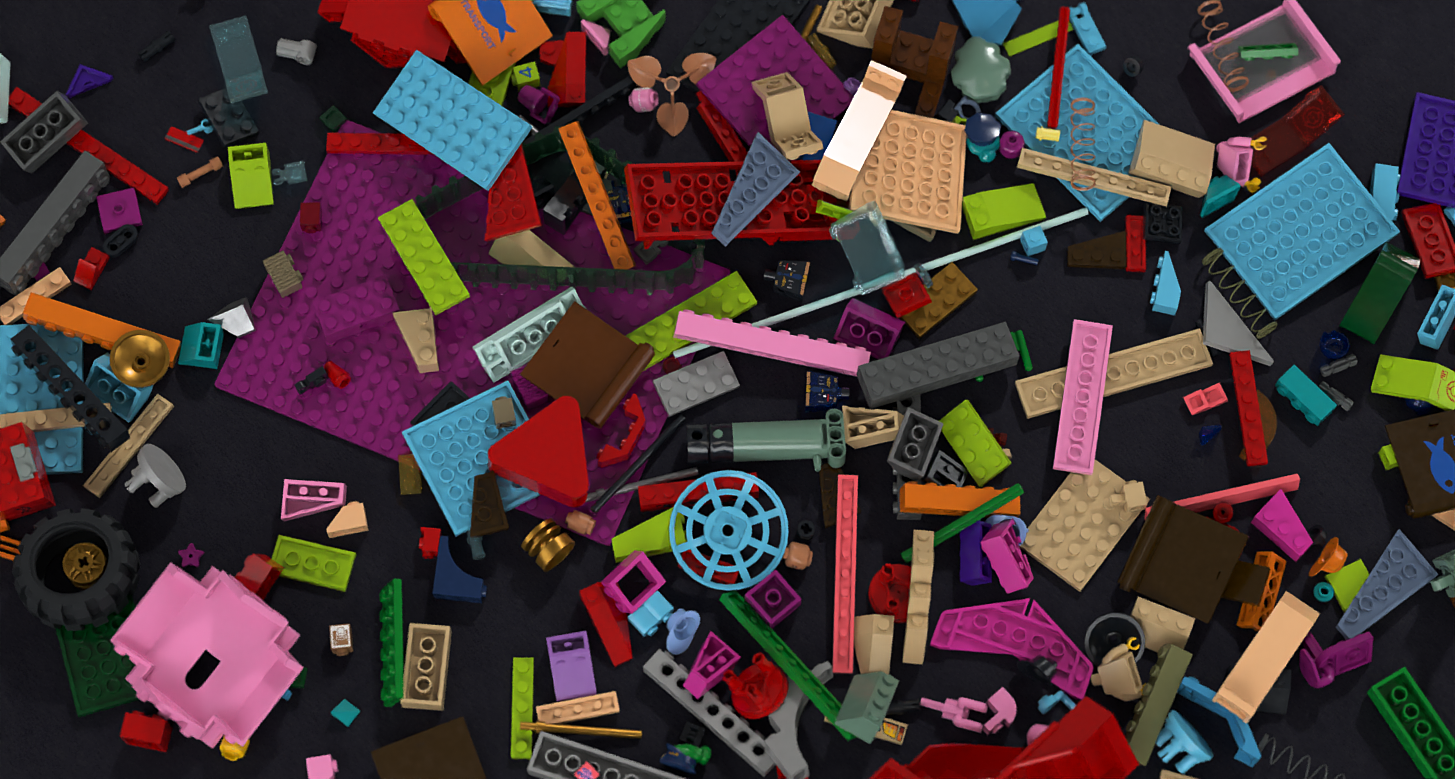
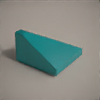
[331,699,360,727]

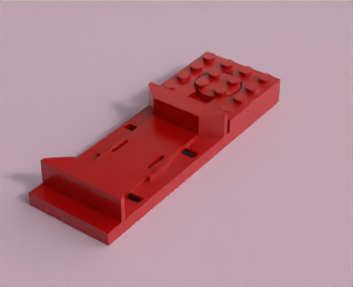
[624,160,860,249]

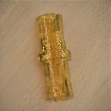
[806,33,837,69]

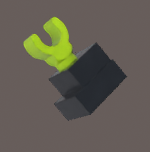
[934,99,967,125]

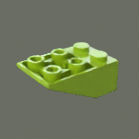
[228,143,274,209]

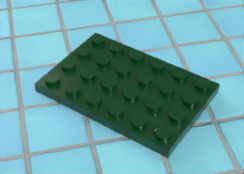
[56,594,139,717]

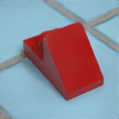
[74,247,110,290]

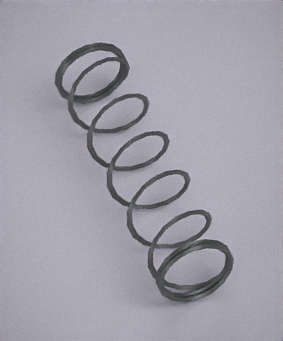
[1258,733,1345,779]

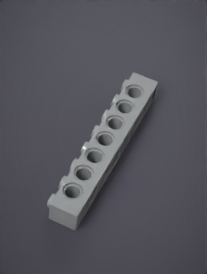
[643,649,776,777]

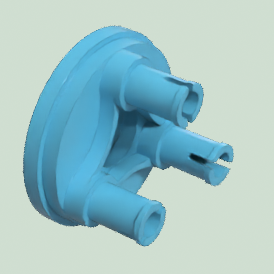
[1156,710,1213,775]

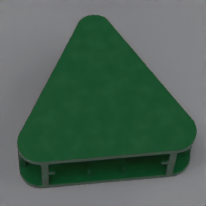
[1339,242,1421,345]

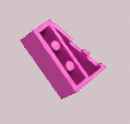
[1251,489,1313,562]
[683,631,740,699]

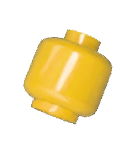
[220,735,250,761]

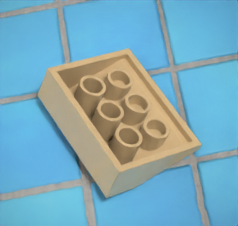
[817,0,894,48]
[1128,120,1215,198]

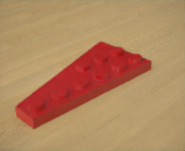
[485,143,542,242]

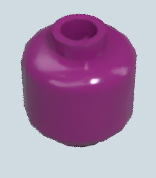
[999,131,1024,159]

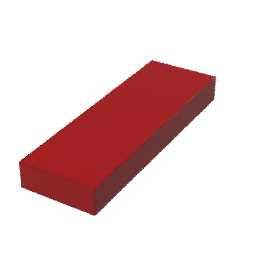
[1125,215,1146,272]
[678,549,739,584]

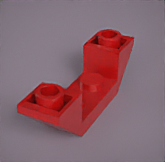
[596,393,646,468]

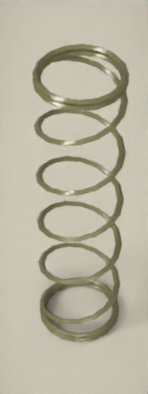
[1201,248,1278,339]

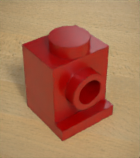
[419,527,442,559]

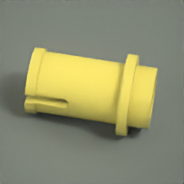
[1035,126,1060,142]

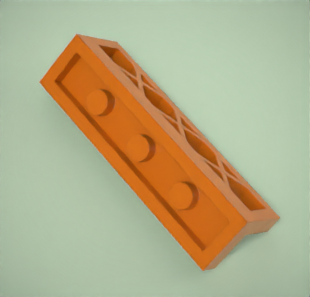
[1237,552,1287,632]

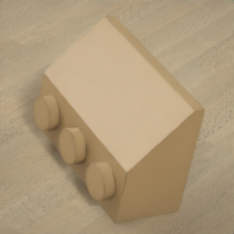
[1130,597,1195,653]

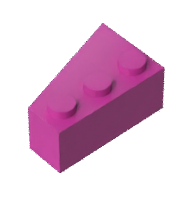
[980,518,1033,594]

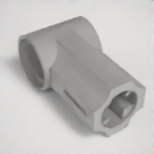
[276,38,317,65]

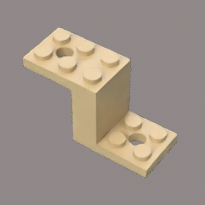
[751,72,823,160]

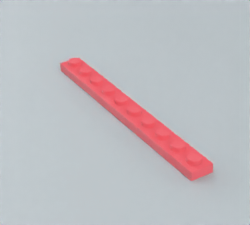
[832,475,858,674]

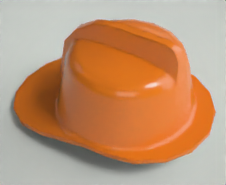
[1309,537,1348,577]

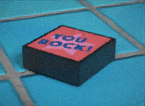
[572,761,602,779]

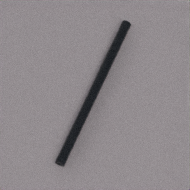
[590,415,686,514]

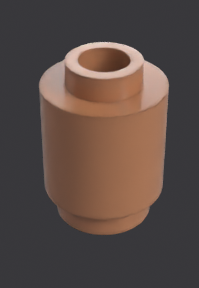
[565,510,596,535]

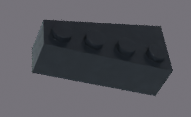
[543,162,606,235]

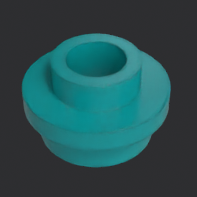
[1313,582,1334,602]

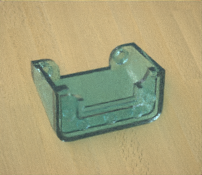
[829,200,905,295]

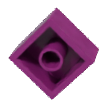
[745,569,802,629]

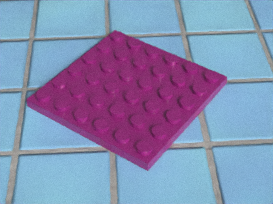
[696,15,854,152]

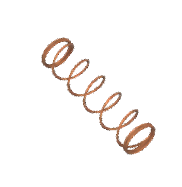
[1198,0,1249,92]
[1070,98,1096,191]

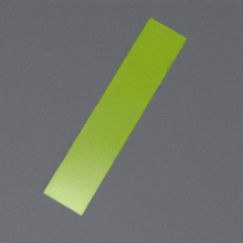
[1003,21,1074,56]

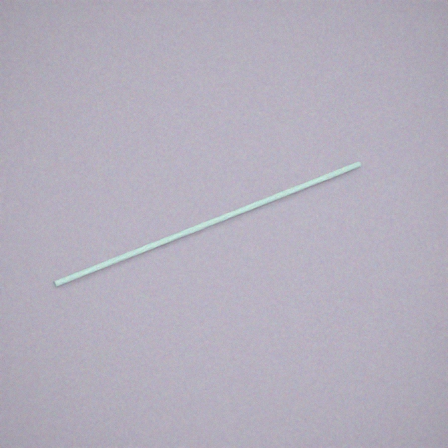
[673,207,1089,358]

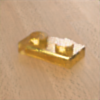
[398,454,422,495]

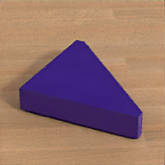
[66,64,113,98]

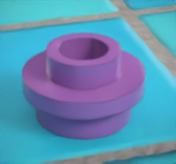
[843,78,861,95]

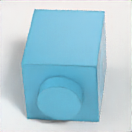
[1020,226,1048,257]

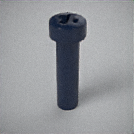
[1010,251,1039,265]

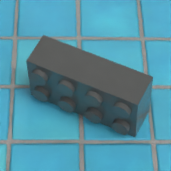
[0,91,88,174]

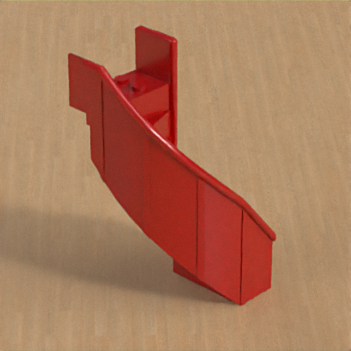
[870,696,1139,779]

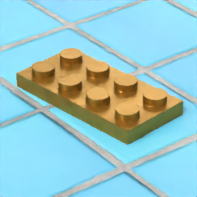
[900,262,978,339]

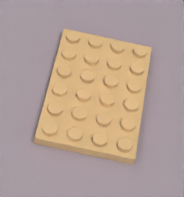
[1019,460,1150,592]

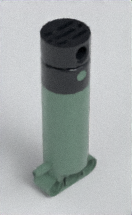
[687,409,846,471]

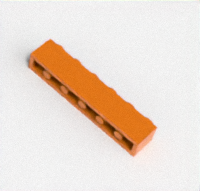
[900,481,1020,518]

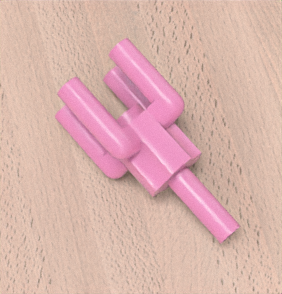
[920,697,988,733]

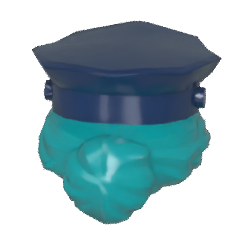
[964,113,1001,163]

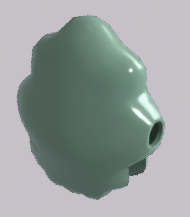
[951,36,1011,104]

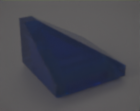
[1199,425,1222,445]

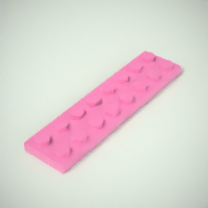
[1053,319,1113,475]

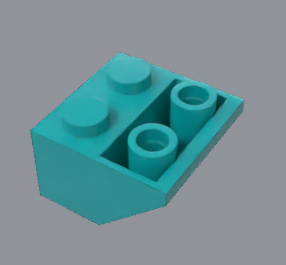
[178,322,224,369]

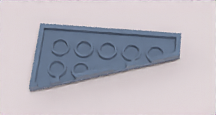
[712,132,800,247]
[1336,529,1438,640]

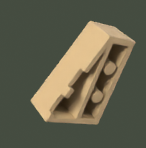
[393,308,439,373]
[842,406,904,449]

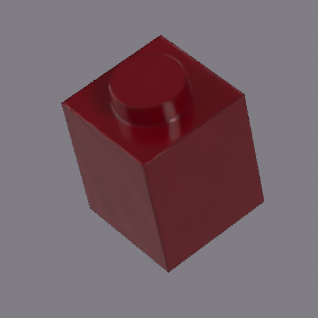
[300,202,322,233]

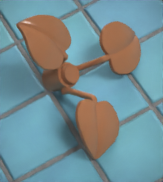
[628,53,716,136]

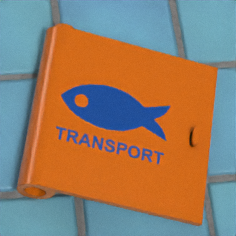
[428,0,553,86]

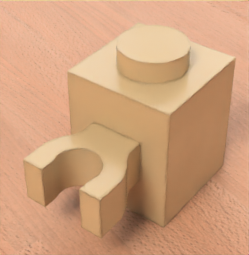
[1109,480,1147,513]

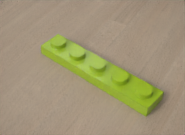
[511,658,534,759]

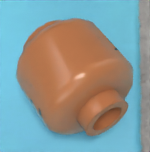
[782,542,813,570]

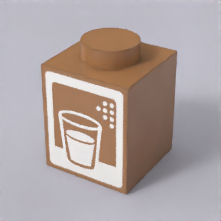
[329,624,353,656]

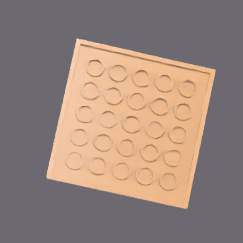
[849,110,967,234]

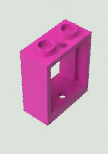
[601,550,666,614]

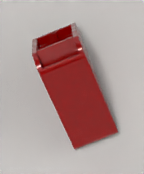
[488,396,589,508]

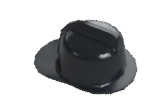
[1016,655,1058,687]

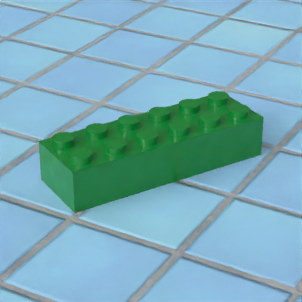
[1367,667,1455,779]

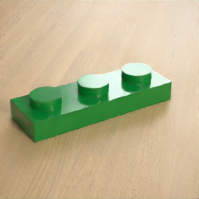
[1238,43,1298,61]

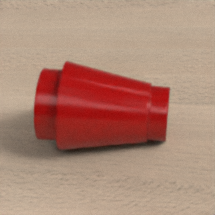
[323,361,351,389]

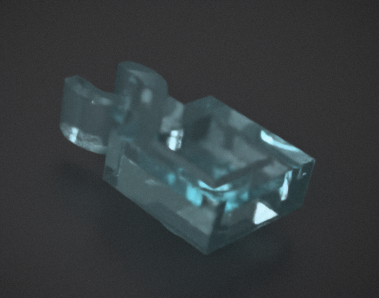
[272,161,308,185]

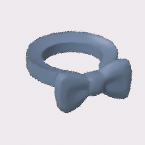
[954,96,980,119]

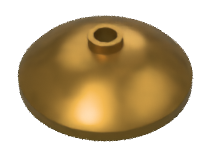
[110,330,170,388]

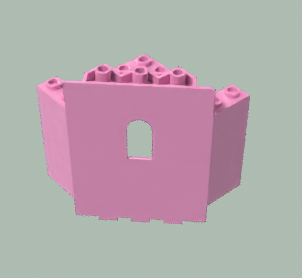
[110,563,304,749]

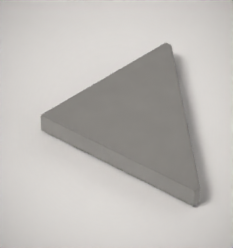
[1203,281,1274,366]

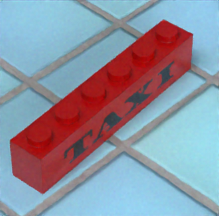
[638,472,759,512]

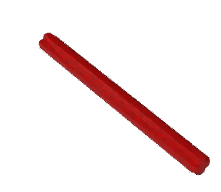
[1047,7,1070,129]

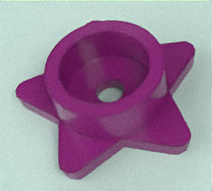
[178,543,204,567]

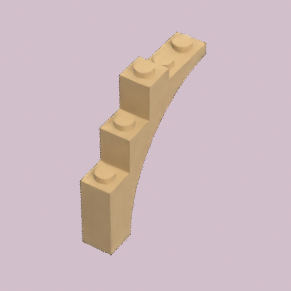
[903,530,934,665]

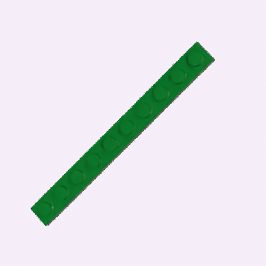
[719,590,857,740]

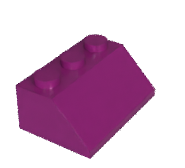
[833,298,905,360]

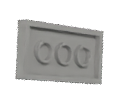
[652,351,740,417]

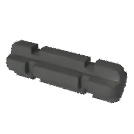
[1320,354,1358,377]
[1318,381,1354,411]

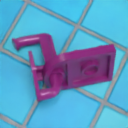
[1300,631,1373,688]

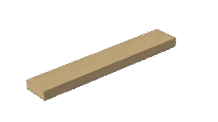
[83,394,174,498]

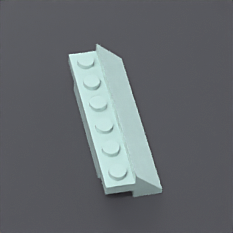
[473,287,586,383]

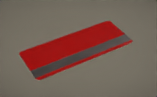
[165,127,204,152]

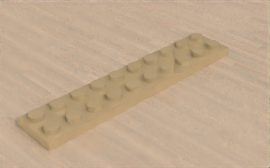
[1015,328,1213,419]

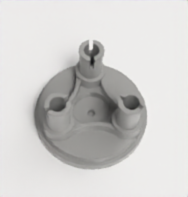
[125,444,186,508]

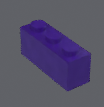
[959,520,992,586]

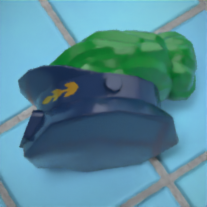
[659,743,711,775]

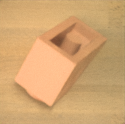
[327,502,369,538]

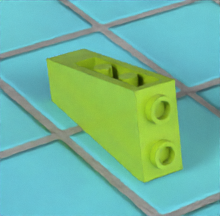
[612,508,688,563]

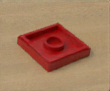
[881,272,932,318]

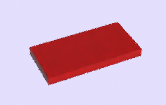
[1401,203,1455,279]

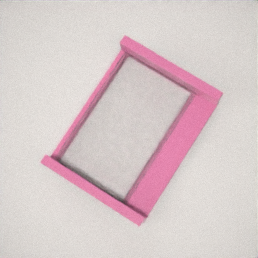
[1188,0,1341,123]

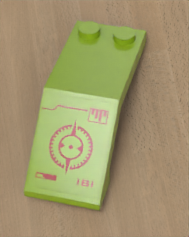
[1371,355,1455,411]

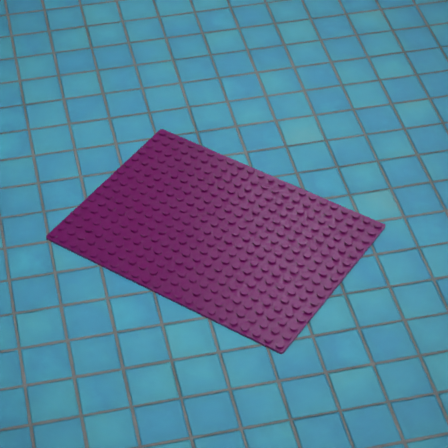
[215,120,730,546]

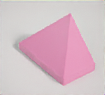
[581,20,611,56]

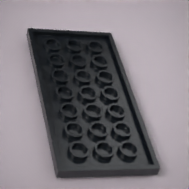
[666,0,810,99]

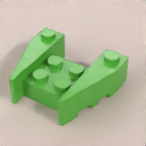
[576,0,666,68]

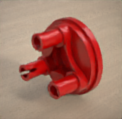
[868,564,911,623]
[722,653,789,719]

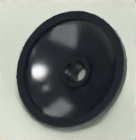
[1084,612,1145,667]

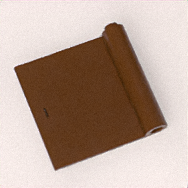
[520,301,655,429]

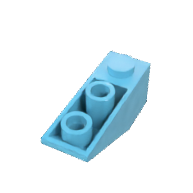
[1150,251,1181,315]

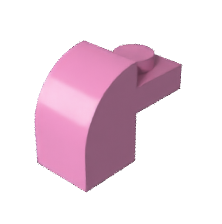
[982,687,1016,735]

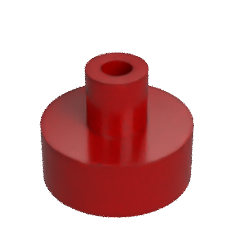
[1213,502,1233,523]

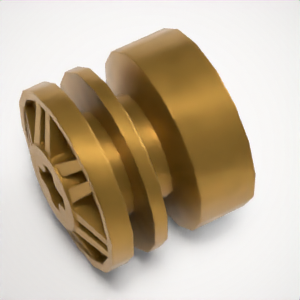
[521,518,575,572]
[63,542,109,591]

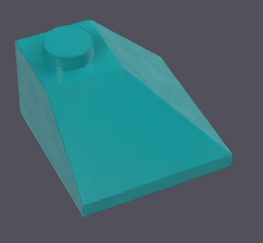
[1200,175,1241,218]

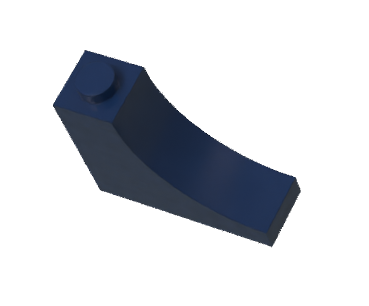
[433,536,487,603]

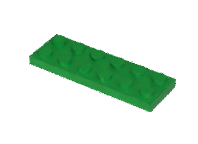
[379,579,404,707]

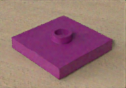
[96,188,143,233]

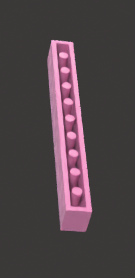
[673,310,871,377]

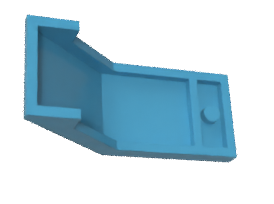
[1177,677,1261,768]

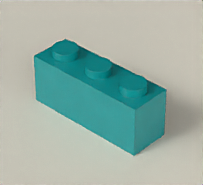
[1275,365,1337,426]

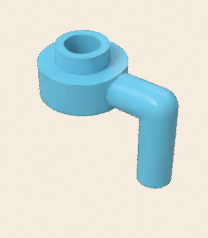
[1038,690,1076,714]

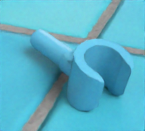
[187,119,213,135]

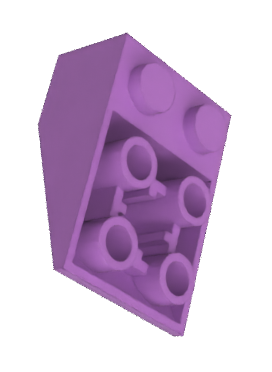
[546,631,597,702]

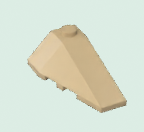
[489,230,574,282]
[854,614,894,674]

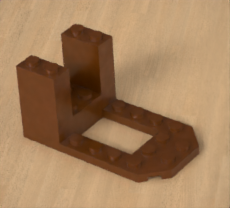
[871,6,959,118]

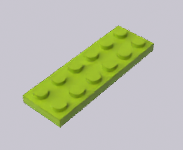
[378,199,470,316]

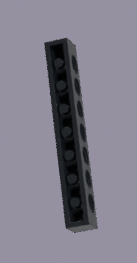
[10,325,130,452]

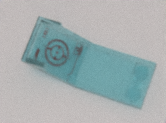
[210,16,268,104]

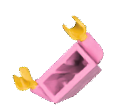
[1216,137,1267,192]

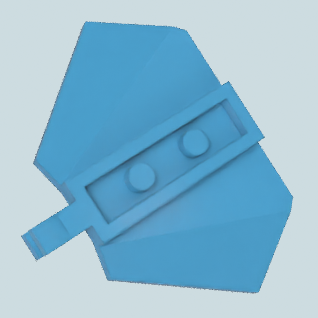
[952,0,1022,45]

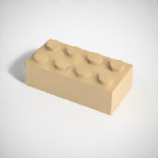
[401,623,452,711]

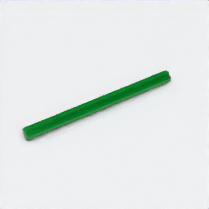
[901,483,1024,563]

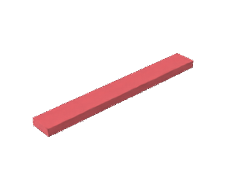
[1144,474,1300,520]

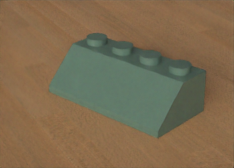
[834,671,899,743]

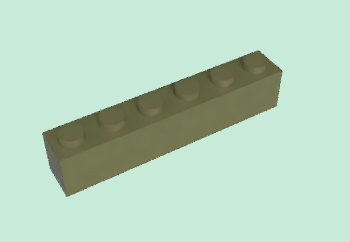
[1125,644,1193,766]

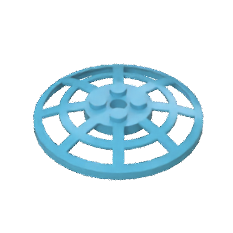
[669,470,789,590]

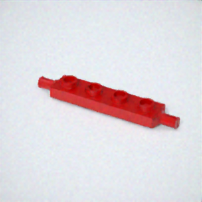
[696,91,747,162]

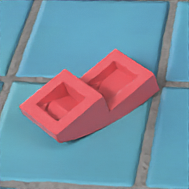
[1183,382,1228,415]

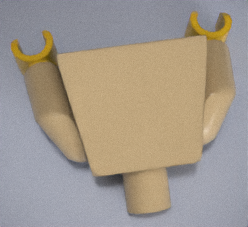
[1091,637,1145,701]

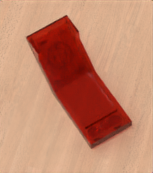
[1251,85,1345,177]

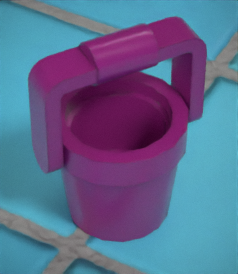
[517,85,560,123]

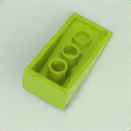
[962,183,1046,240]

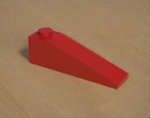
[548,32,586,107]
[579,582,633,667]

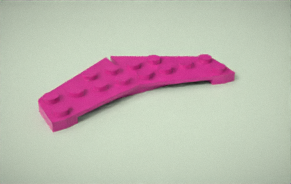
[930,598,1093,700]

